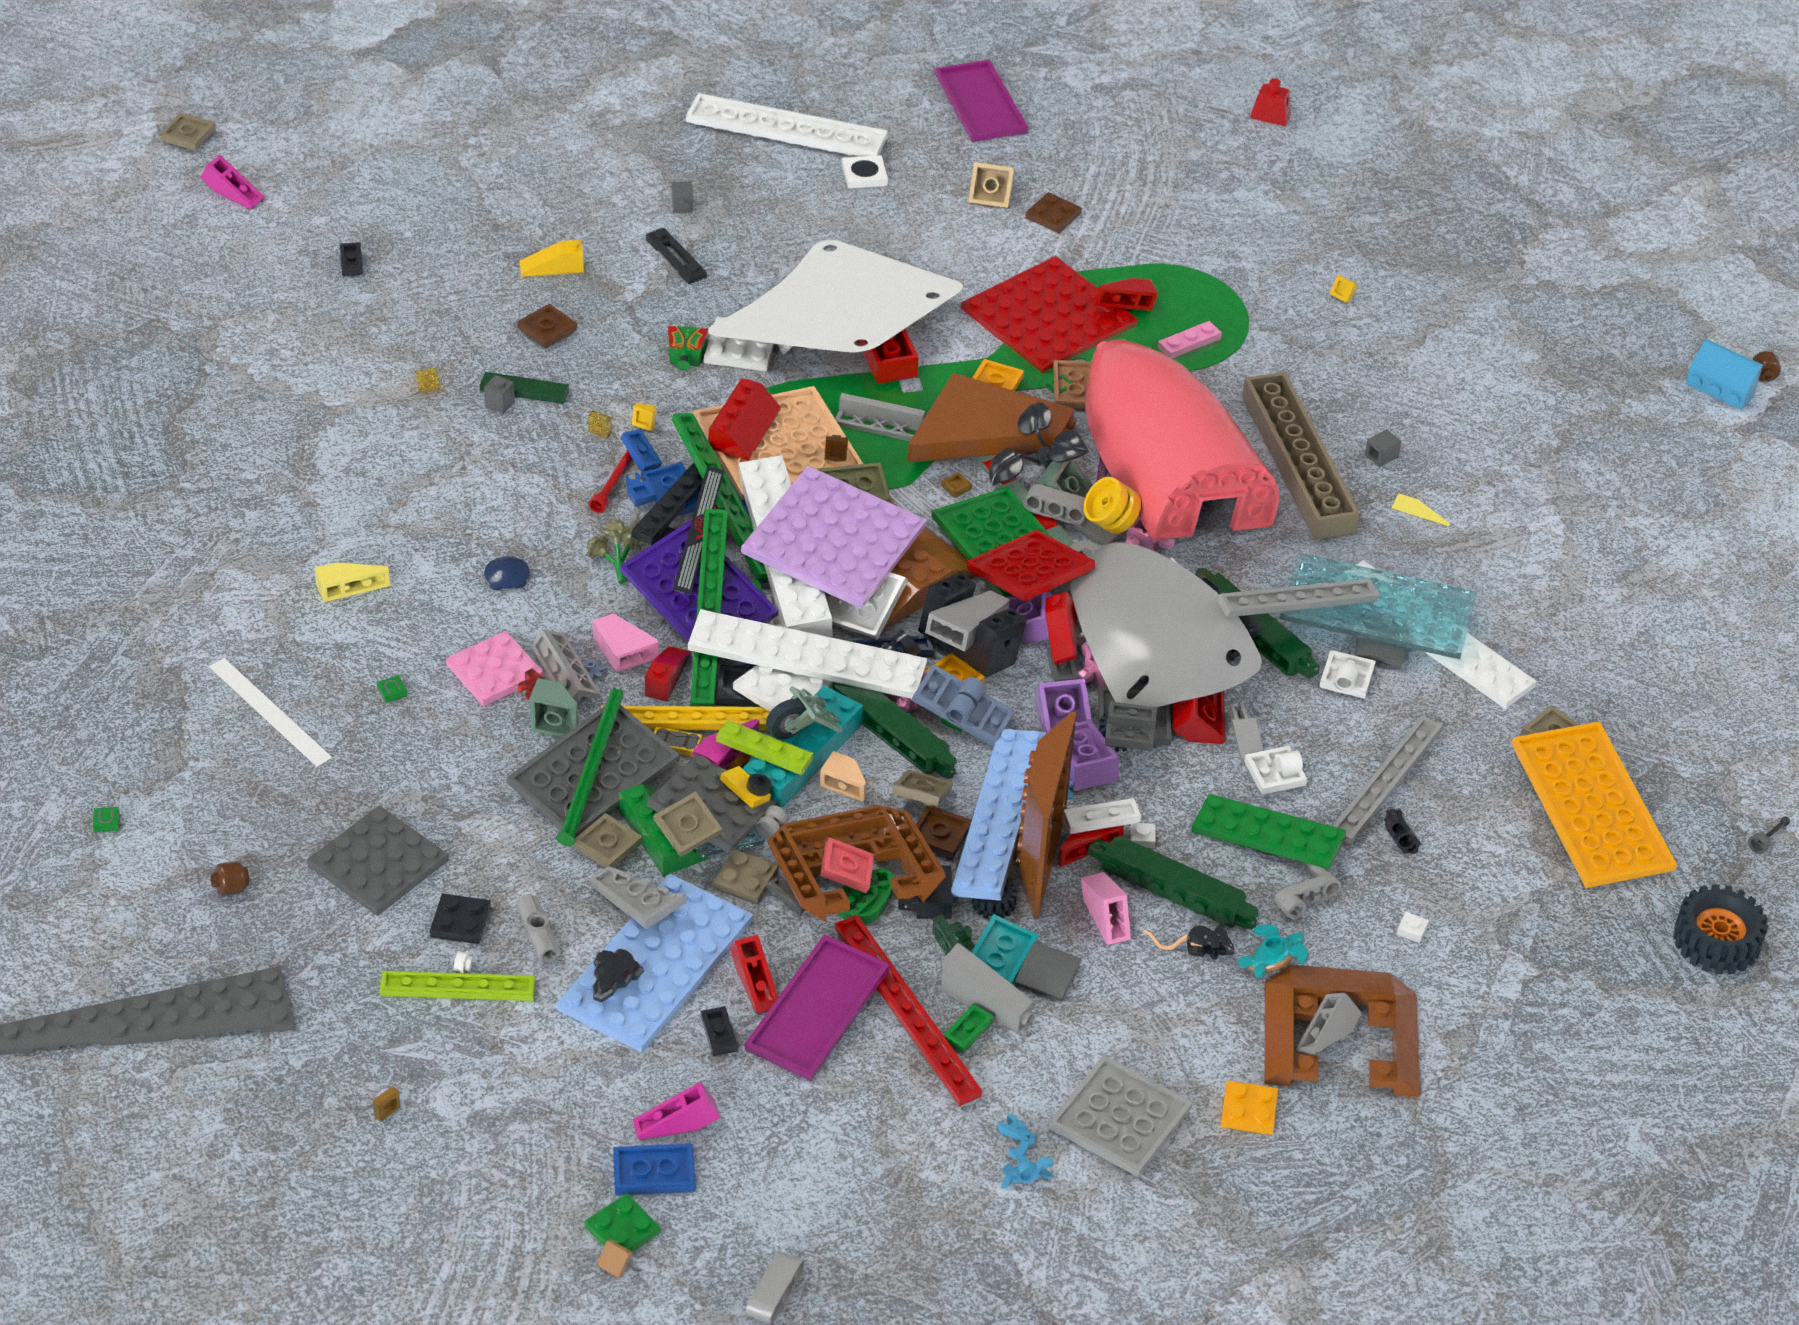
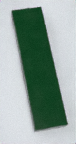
[479,372,569,404]

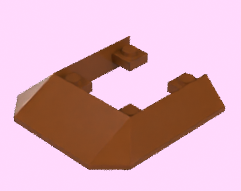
[767,805,945,923]
[1264,964,1420,1097]

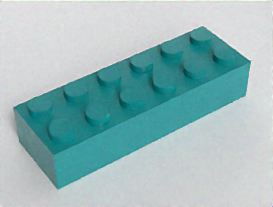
[743,686,863,808]

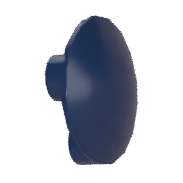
[484,556,530,590]

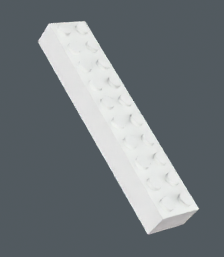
[738,455,833,637]

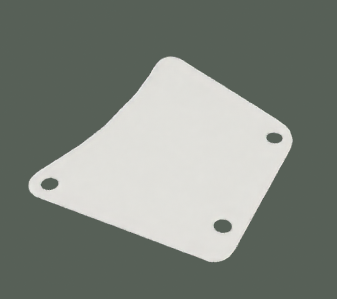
[708,240,963,352]

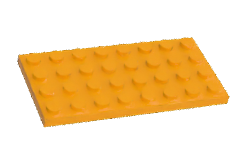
[1511,721,1677,888]

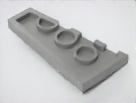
[589,866,687,929]

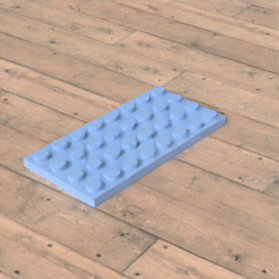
[556,874,753,1053]

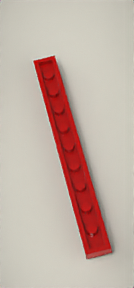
[835,915,982,1106]

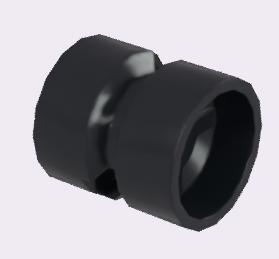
[880,629,921,656]

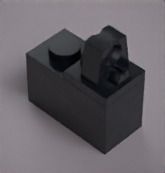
[898,865,953,919]

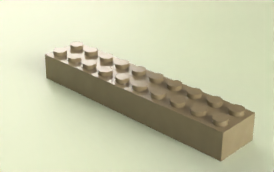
[1242,372,1360,540]

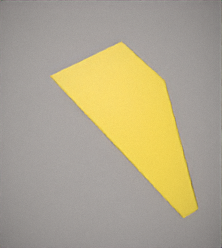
[1391,494,1450,526]

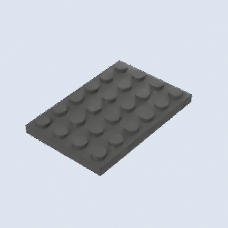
[507,705,680,838]

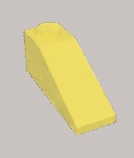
[314,562,390,602]

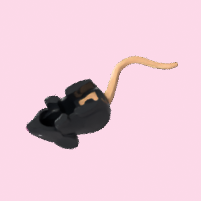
[1143,925,1235,960]

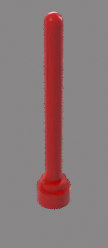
[589,450,632,513]

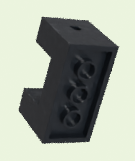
[918,572,1027,679]

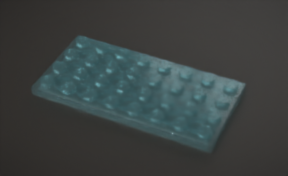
[1279,553,1477,660]

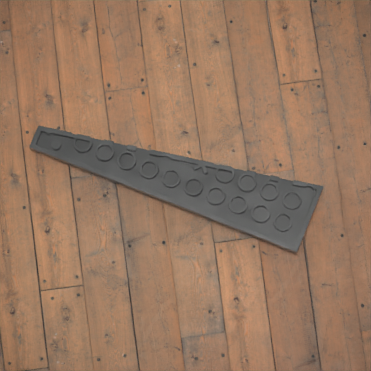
[0,966,295,1055]

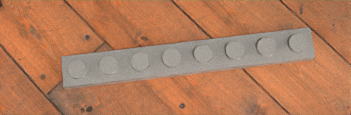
[1217,579,1380,617]
[1333,716,1442,845]

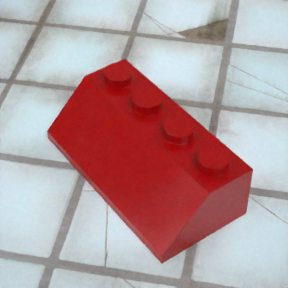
[708,378,781,461]
[1172,691,1225,744]

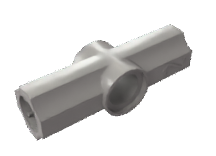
[516,893,560,963]

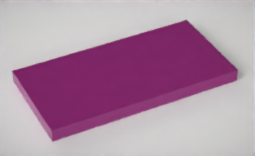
[935,59,1028,142]
[744,934,890,1081]

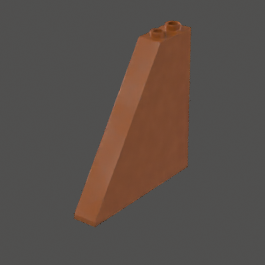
[907,373,1077,462]

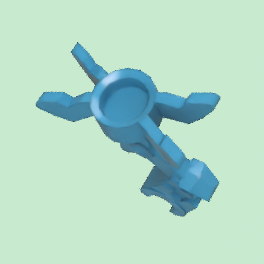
[998,1114,1054,1189]

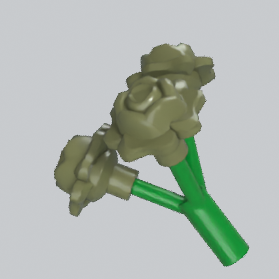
[586,520,644,583]

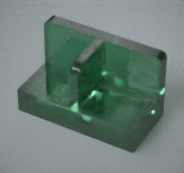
[932,914,975,955]

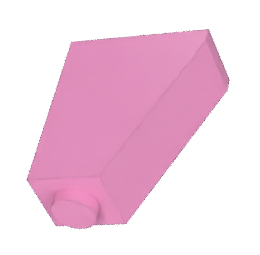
[593,614,659,673]
[1081,872,1131,945]

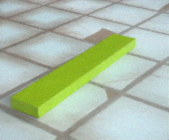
[379,971,536,1001]

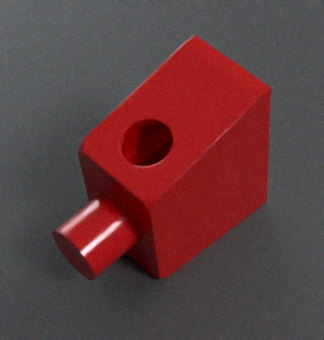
[1250,78,1291,126]

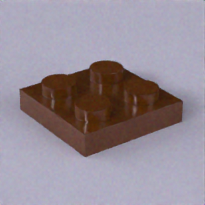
[1025,192,1082,233]
[517,304,578,348]
[916,806,972,859]

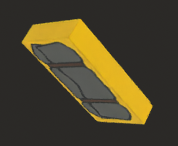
[654,727,702,757]

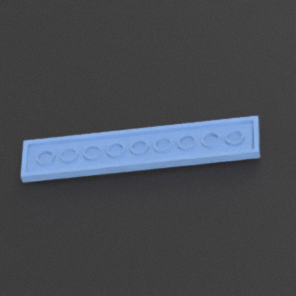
[951,729,1046,900]

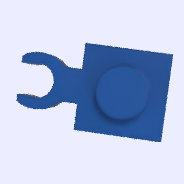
[626,472,656,507]

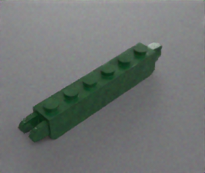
[1195,568,1320,679]
[833,682,957,779]
[1088,836,1259,930]

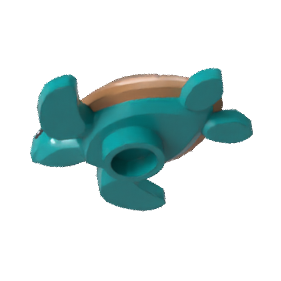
[1237,924,1309,978]

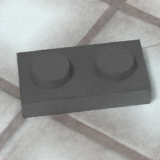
[1047,647,1079,682]

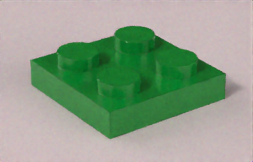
[584,1193,661,1252]

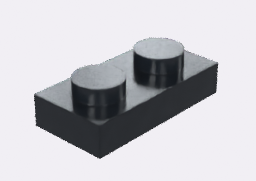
[340,242,363,276]
[700,1006,738,1056]

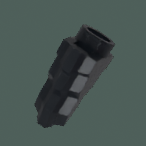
[1384,807,1421,854]
[593,949,644,1002]

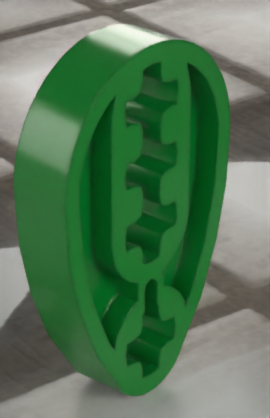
[838,868,894,924]

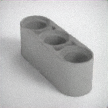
[1023,484,1086,525]
[745,1251,805,1325]

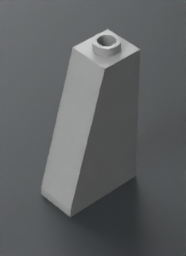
[925,590,1010,652]
[941,943,1034,1033]

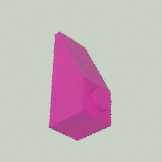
[200,155,265,209]
[693,719,759,769]
[633,1082,721,1140]

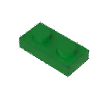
[943,1004,994,1054]

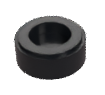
[746,774,772,796]

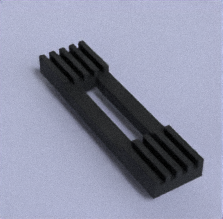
[646,227,707,285]

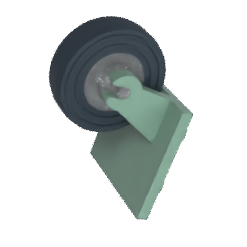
[766,686,843,739]

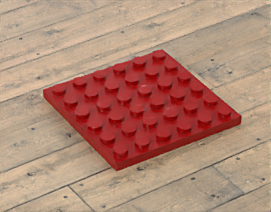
[960,256,1138,373]

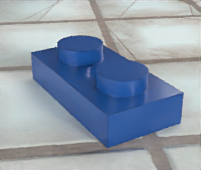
[620,429,662,472]

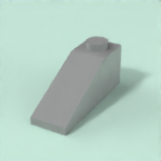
[1295,993,1362,1054]

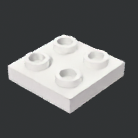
[1320,650,1376,699]
[1244,746,1307,795]

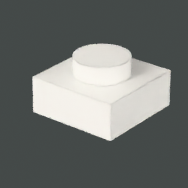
[1130,823,1155,848]
[1396,912,1429,943]

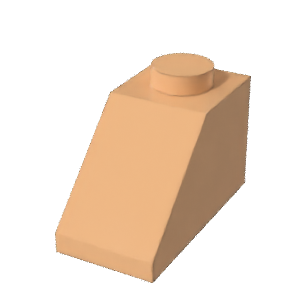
[820,751,866,802]

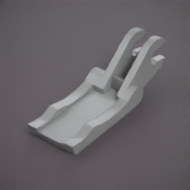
[1228,703,1263,763]

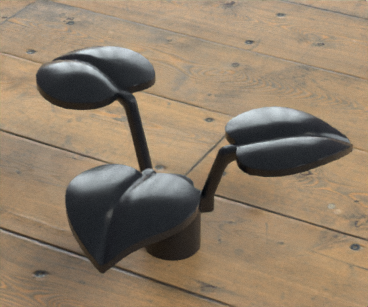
[989,402,1089,486]

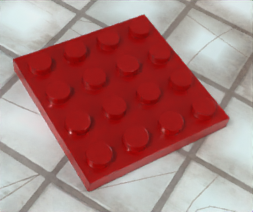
[966,530,1095,601]

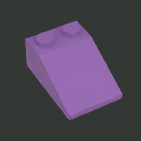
[1008,591,1052,643]
[1034,679,1092,734]
[1047,720,1119,791]

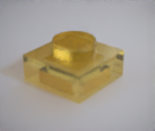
[415,367,441,393]
[588,410,612,439]

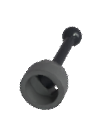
[1748,816,1790,854]

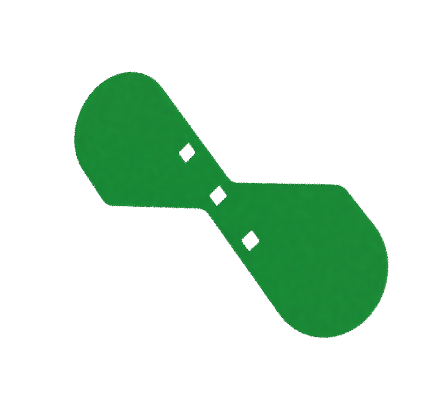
[766,263,1249,489]

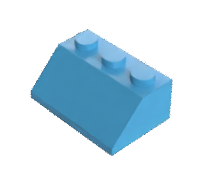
[1686,339,1763,410]

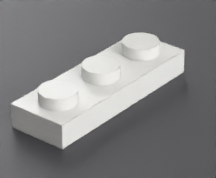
[1063,798,1141,834]

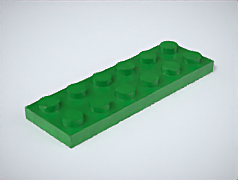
[1192,794,1346,869]

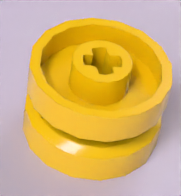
[1084,477,1141,534]

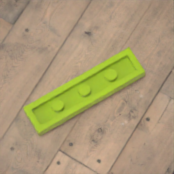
[716,720,813,775]

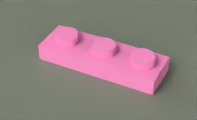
[1158,321,1222,358]

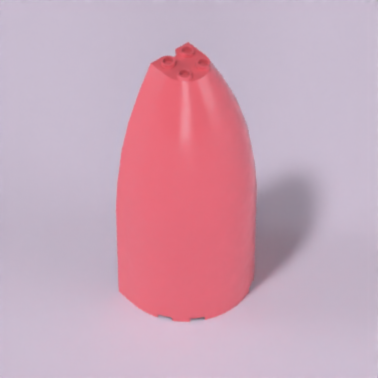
[1085,339,1279,541]

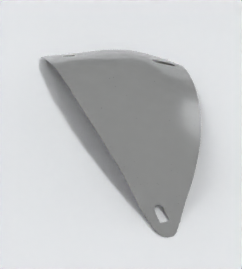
[1069,541,1262,707]

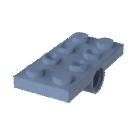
[911,664,1015,747]

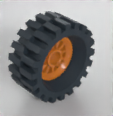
[1673,884,1768,975]

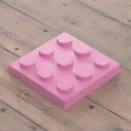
[446,631,544,706]

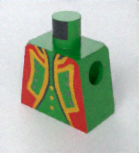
[668,326,708,370]

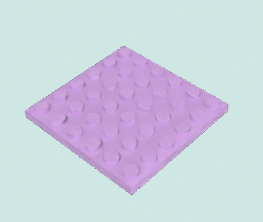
[741,466,927,609]

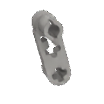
[1274,864,1342,920]

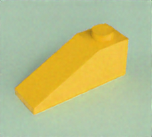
[519,240,584,277]

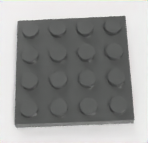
[646,754,778,853]
[307,805,449,916]

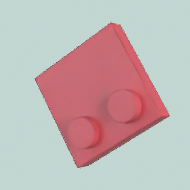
[820,837,874,893]

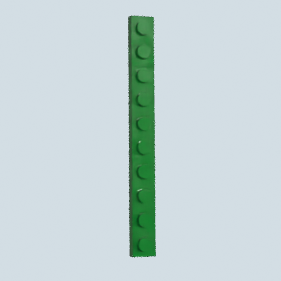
[671,413,768,580]
[690,509,728,707]

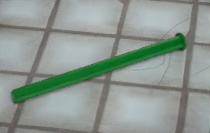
[556,688,623,846]

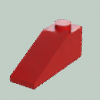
[1093,278,1158,311]
[1045,591,1078,664]
[645,646,691,702]
[1058,825,1124,867]
[729,934,778,1014]

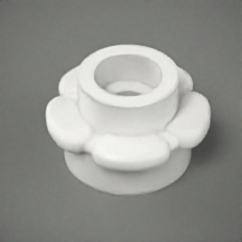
[453,951,473,973]

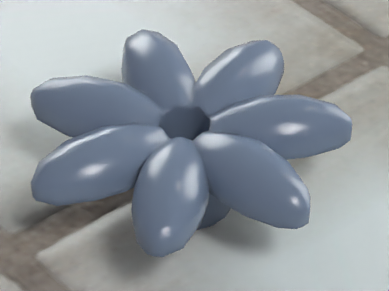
[584,659,607,679]

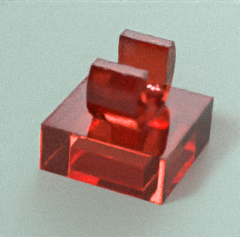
[518,668,544,700]

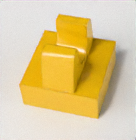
[1329,275,1358,303]
[631,402,657,431]

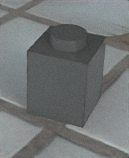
[671,181,693,213]
[484,375,515,414]
[1365,429,1401,467]

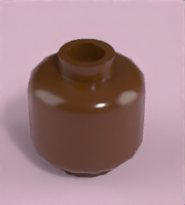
[1752,351,1781,382]
[210,861,249,895]

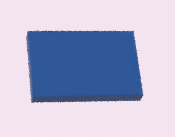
[640,462,700,516]
[613,1143,695,1196]

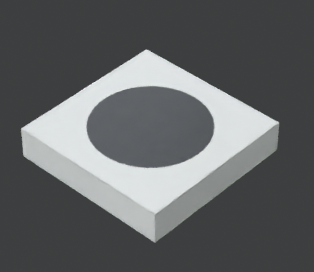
[842,155,888,189]

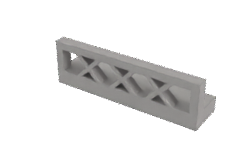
[835,393,925,441]
[531,629,601,704]

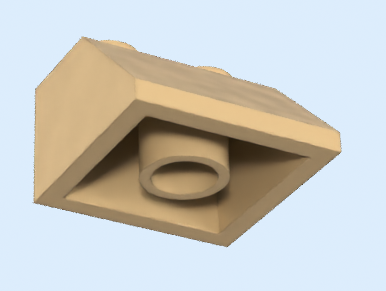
[968,162,1016,208]

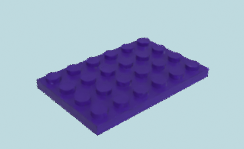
[620,520,779,643]

